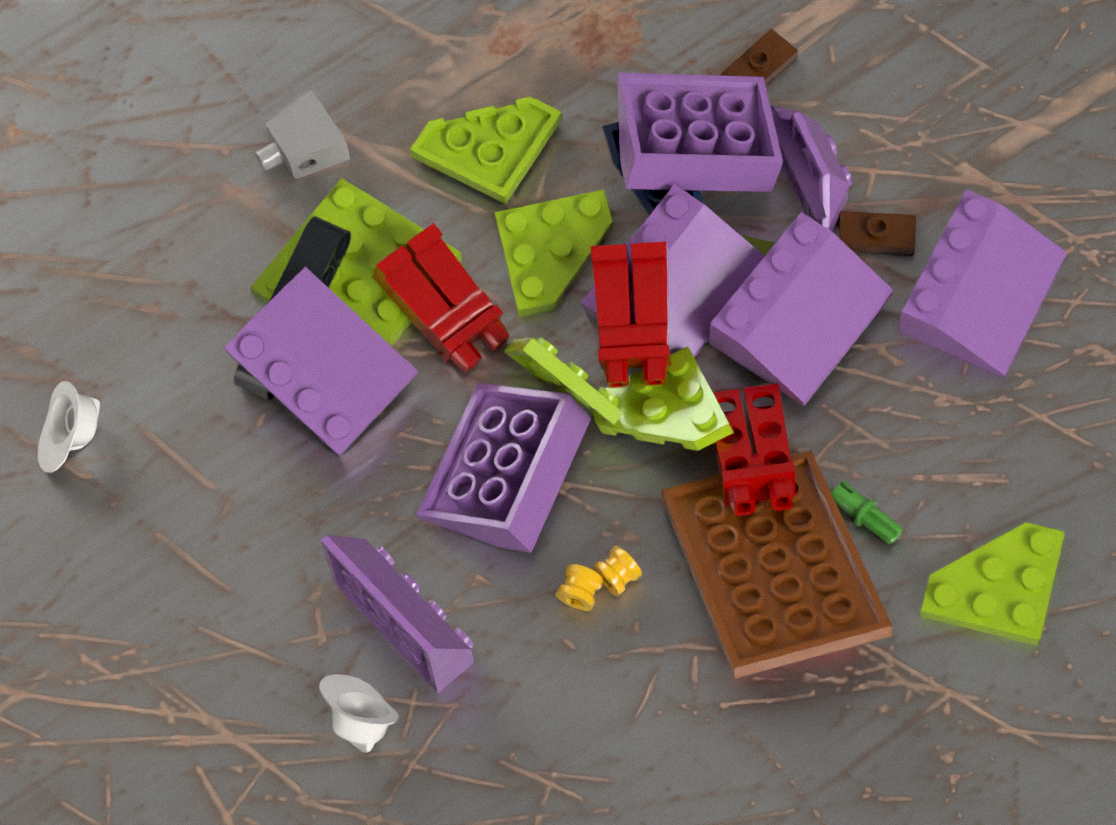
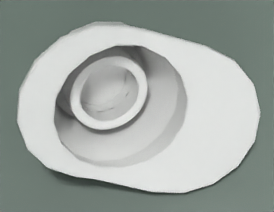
[38,381,100,473]
[319,674,399,753]

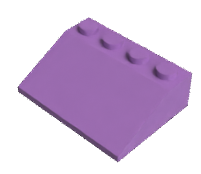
[617,73,783,192]
[580,184,765,358]
[898,189,1067,378]
[709,212,894,406]
[224,267,419,457]
[416,383,591,553]
[321,535,474,693]

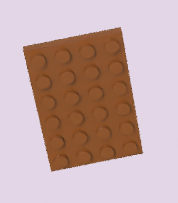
[661,450,892,679]

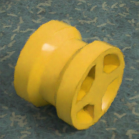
[592,546,642,596]
[555,564,604,611]

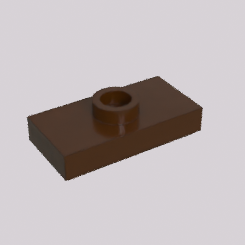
[720,28,798,85]
[839,211,916,255]

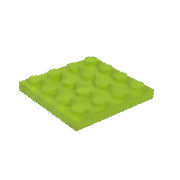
[250,178,462,346]

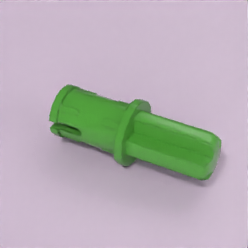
[831,480,903,544]

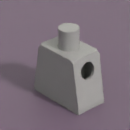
[254,89,350,178]

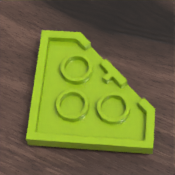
[409,96,562,204]
[495,189,613,317]
[504,337,624,425]
[590,346,734,451]
[920,522,1065,646]

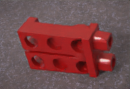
[372,223,510,373]
[590,241,672,388]
[712,384,796,516]

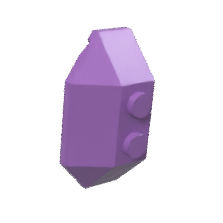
[770,105,852,232]

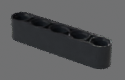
[234,216,351,400]

